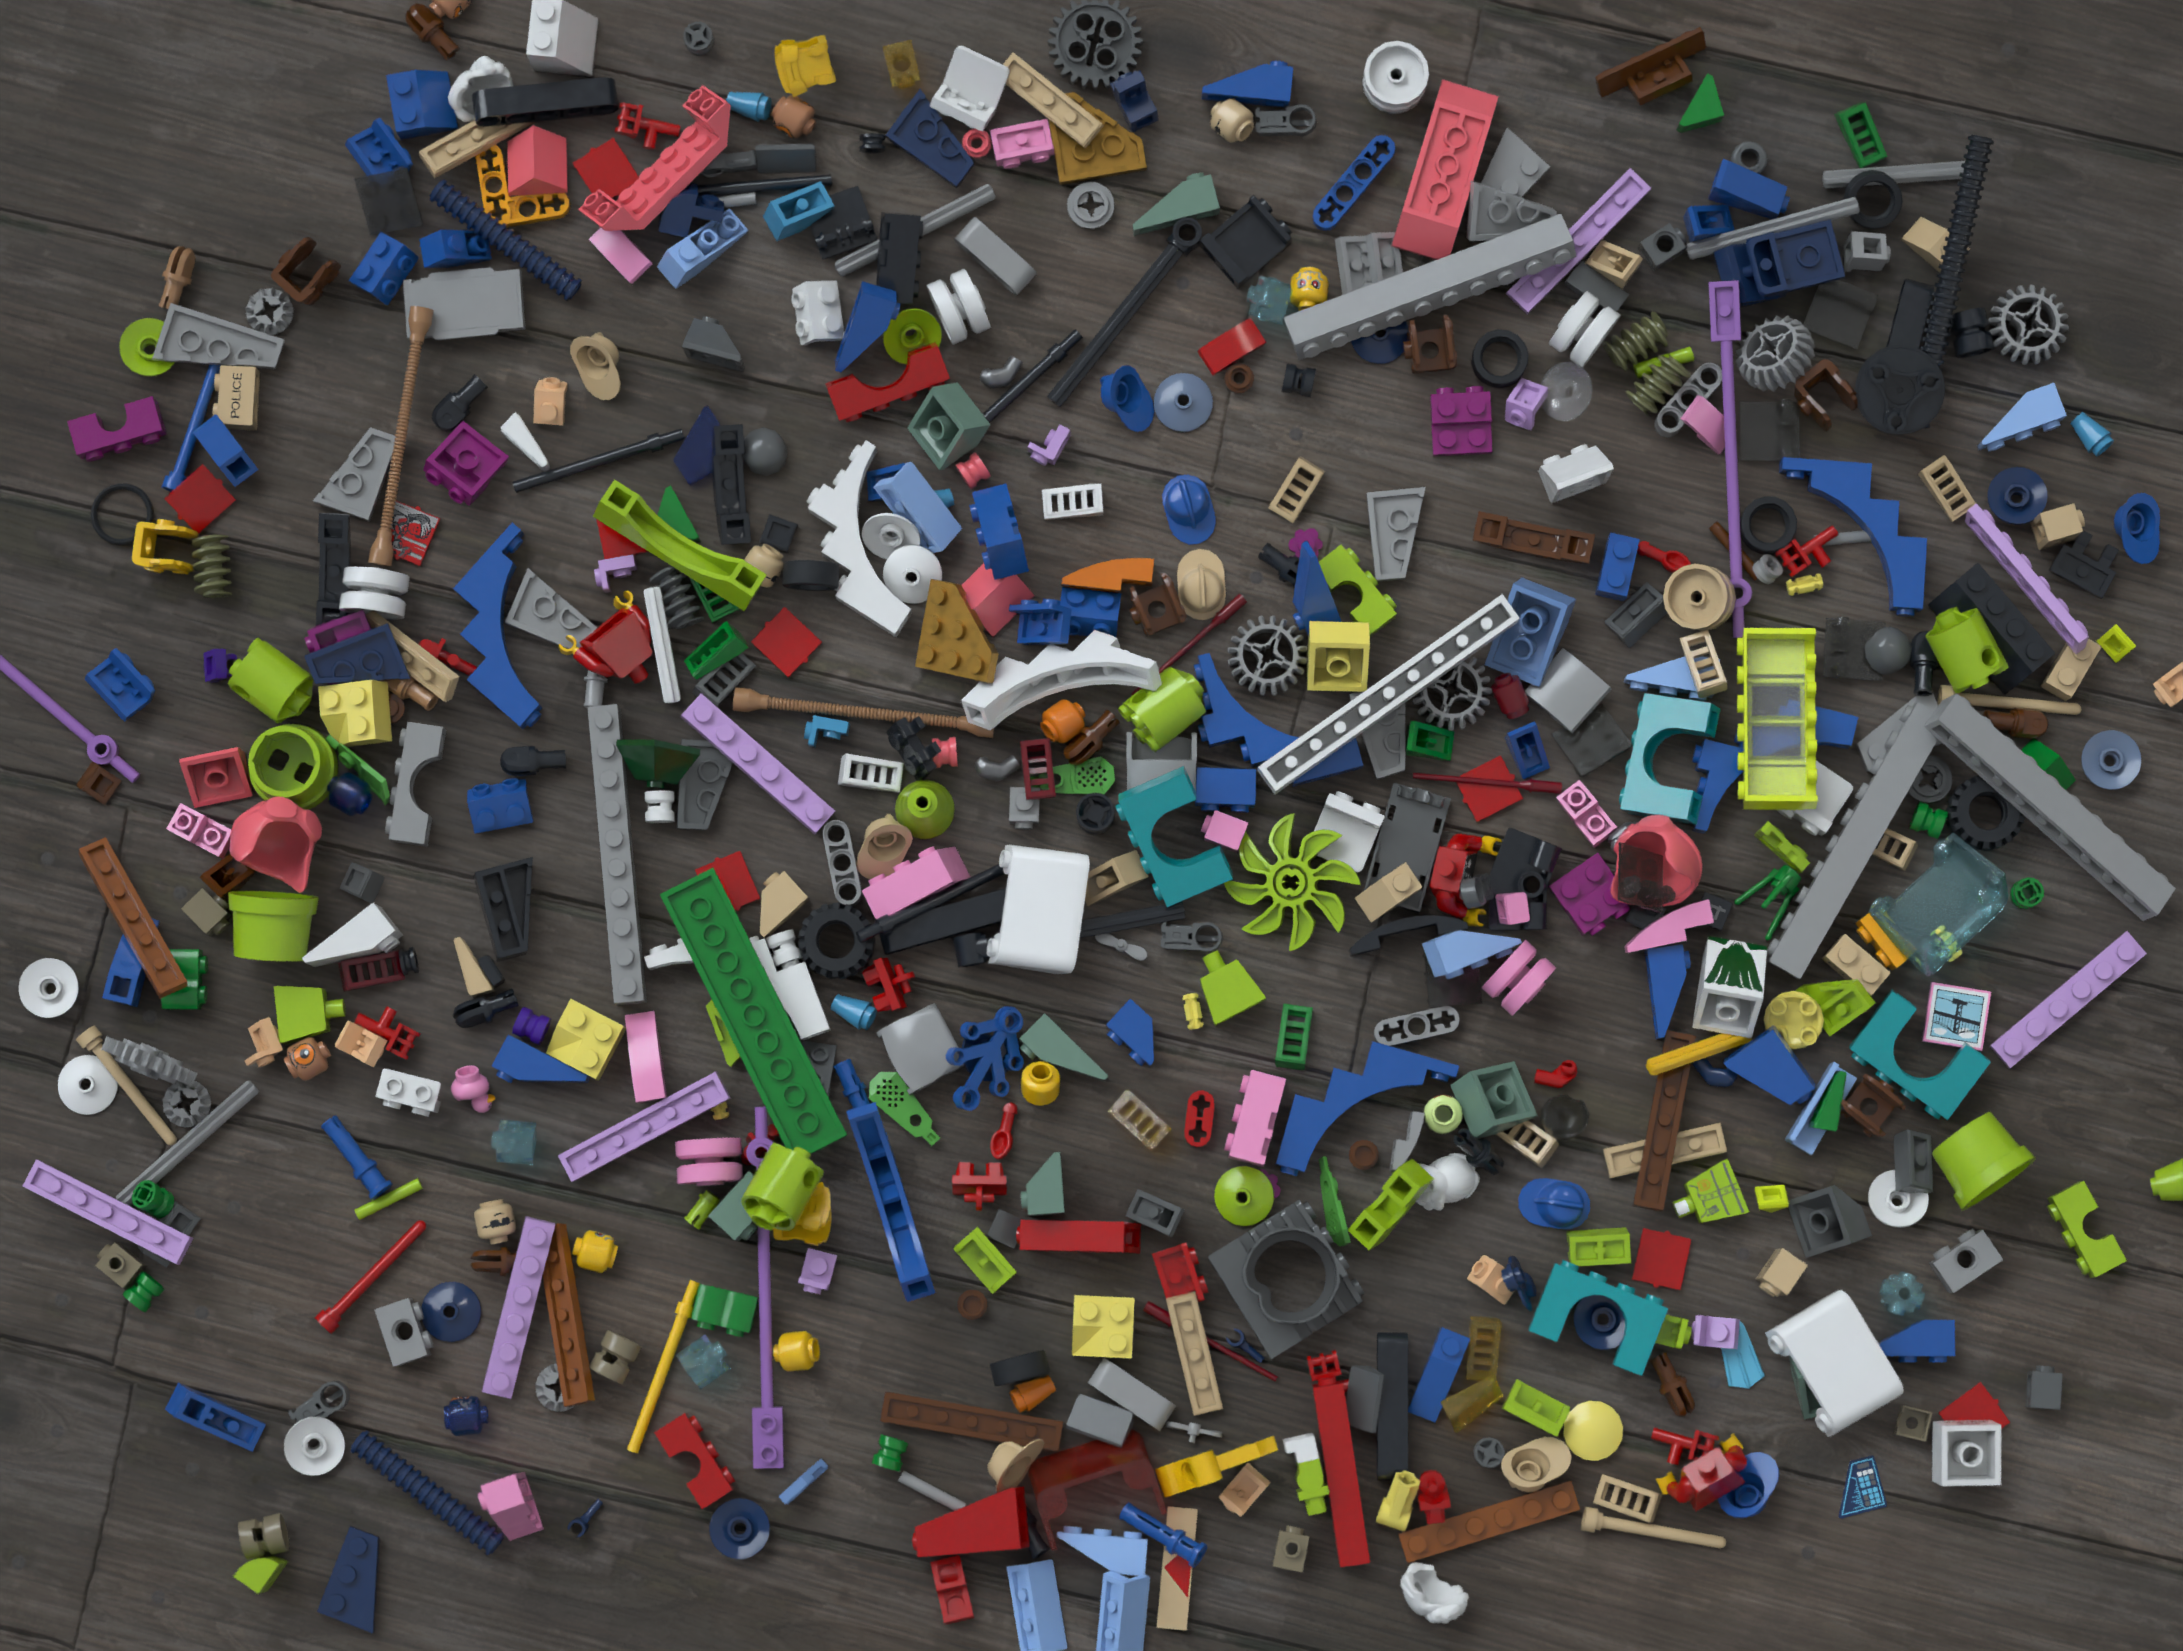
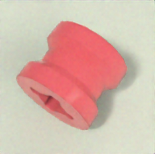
[955,452,991,490]
[932,737,958,768]

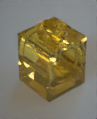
[882,40,920,89]

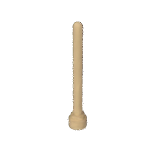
[1938,685,2082,715]
[76,1025,177,1146]
[1581,1507,1726,1548]

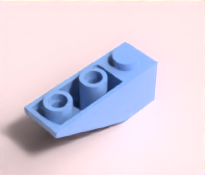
[657,208,748,289]
[1977,383,2067,452]
[1624,656,1720,701]
[1422,930,1522,979]
[1057,1526,1148,1576]

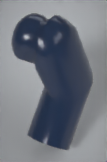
[1693,1058,1738,1088]

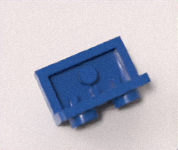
[345,117,413,192]
[349,232,419,305]
[1060,587,1121,637]
[1009,599,1072,645]
[85,648,155,722]
[467,778,533,833]

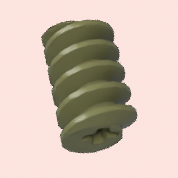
[1602,311,1668,371]
[1625,353,1691,417]
[192,535,232,598]

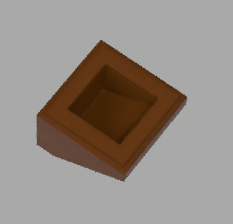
[76,762,122,805]

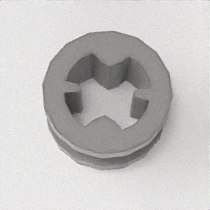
[1753,554,1783,584]

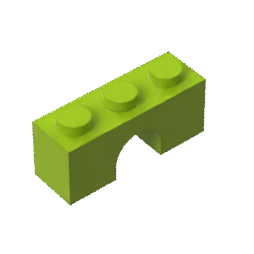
[1319,545,1397,637]
[1348,1159,1434,1251]
[2047,1181,2127,1278]

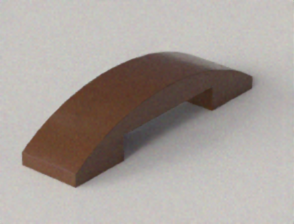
[1473,511,1595,564]

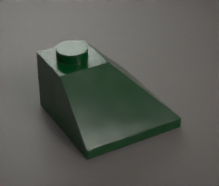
[616,739,701,789]

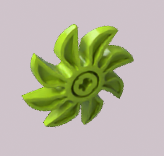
[1224,813,1361,951]

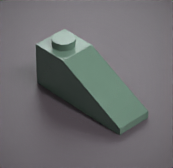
[1133,173,1220,236]
[1019,1013,1109,1082]

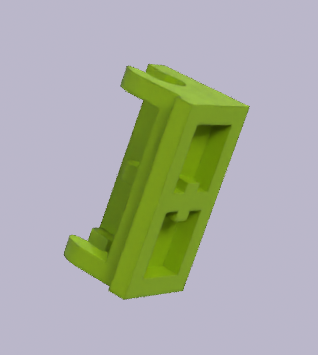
[953,1227,1017,1294]
[1566,1227,1631,1266]
[1501,1379,1570,1437]

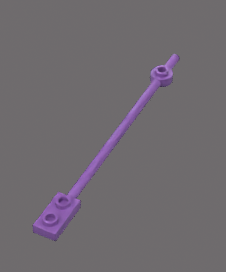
[1709,280,1753,638]
[0,655,140,783]
[746,1107,784,1469]

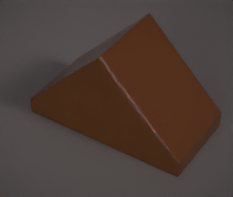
[200,854,257,902]

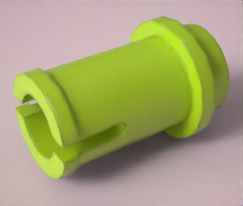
[684,1190,720,1229]

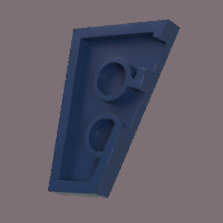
[885,89,974,188]
[304,623,410,684]
[317,1526,380,1633]

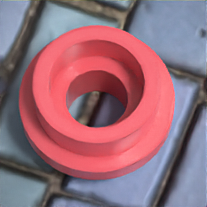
[962,129,992,158]

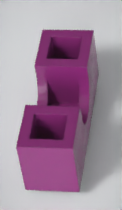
[67,396,167,462]

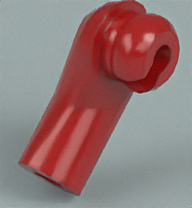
[1534,1060,1577,1088]

